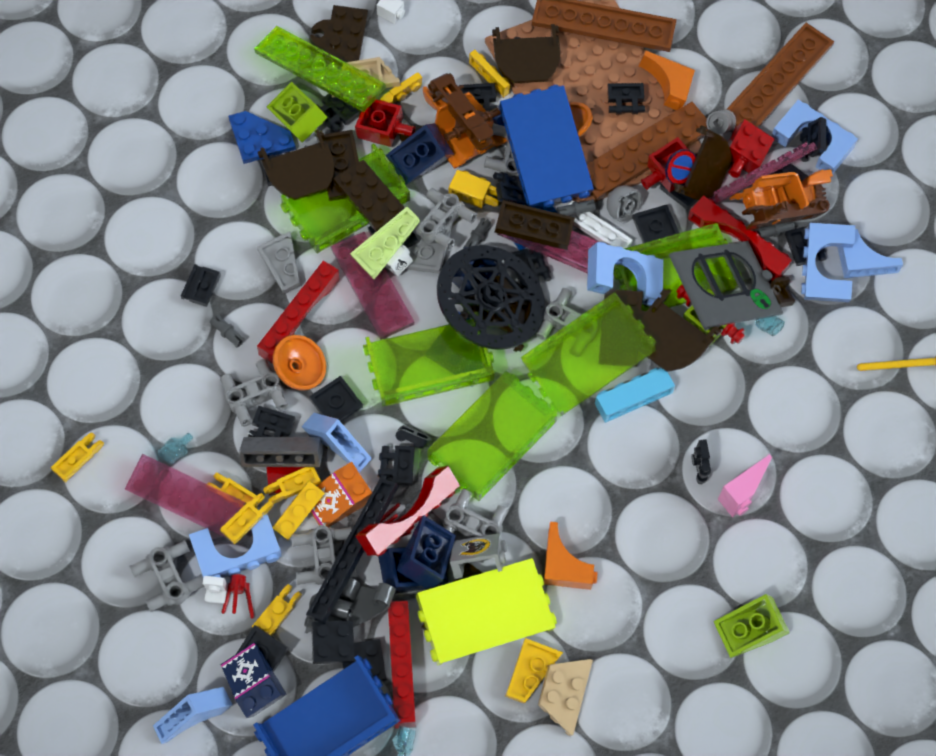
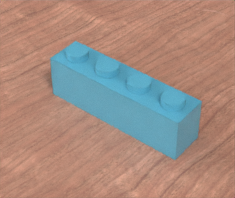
[595,368,675,423]

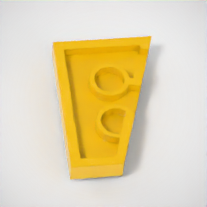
[505,638,563,704]

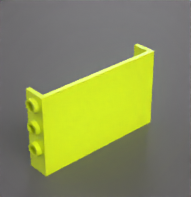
[416,558,557,666]

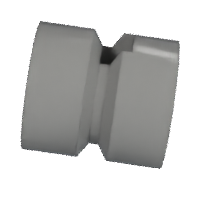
[706,109,736,135]

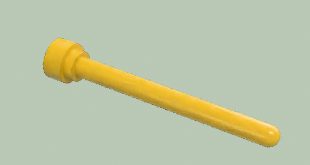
[857,356,936,371]

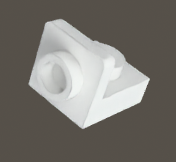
[202,576,228,604]

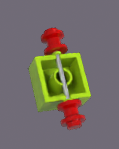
[676,284,745,347]

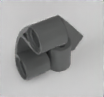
[327,578,396,627]

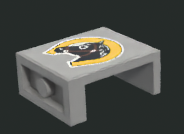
[450,533,507,579]

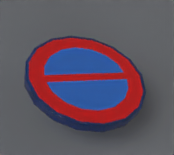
[665,149,696,185]

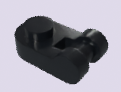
[395,425,432,449]

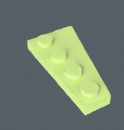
[350,207,420,280]

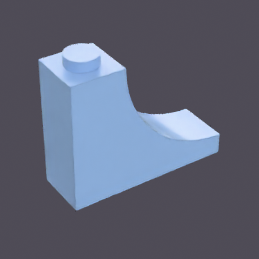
[837,229,903,278]
[302,413,372,473]
[153,687,233,744]

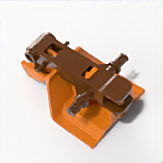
[423,73,507,169]
[730,169,833,230]

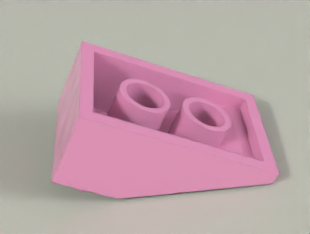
[718,454,772,518]

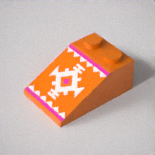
[310,462,372,527]

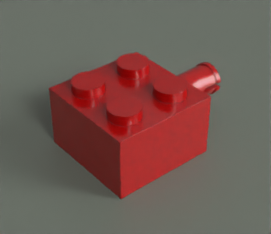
[355,97,416,147]
[728,119,774,178]
[641,137,696,193]

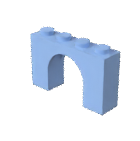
[771,100,858,174]
[801,223,855,302]
[587,242,663,306]
[189,514,282,578]

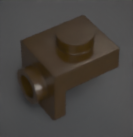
[770,277,795,307]

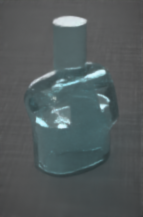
[755,316,785,336]
[157,433,193,465]
[392,726,416,756]

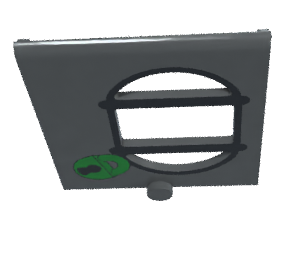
[669,241,783,331]

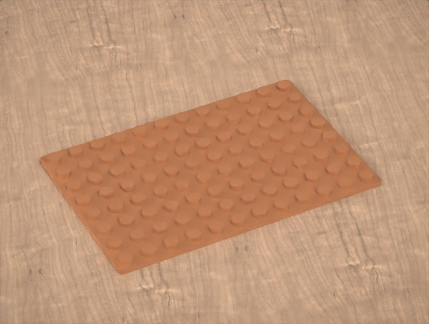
[485,0,701,203]

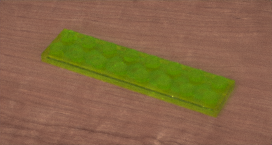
[254,26,386,112]

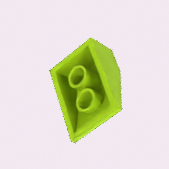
[266,82,328,143]
[713,594,790,658]

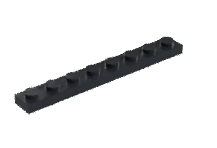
[306,478,399,624]

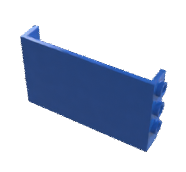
[499,85,594,208]
[253,655,400,756]

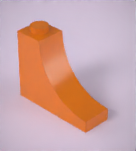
[639,50,695,110]
[544,522,597,590]

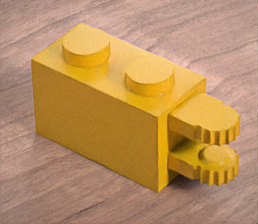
[448,170,499,209]

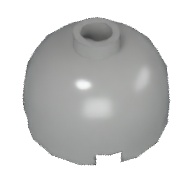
[607,185,642,223]

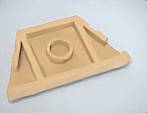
[331,57,401,97]
[538,659,593,736]

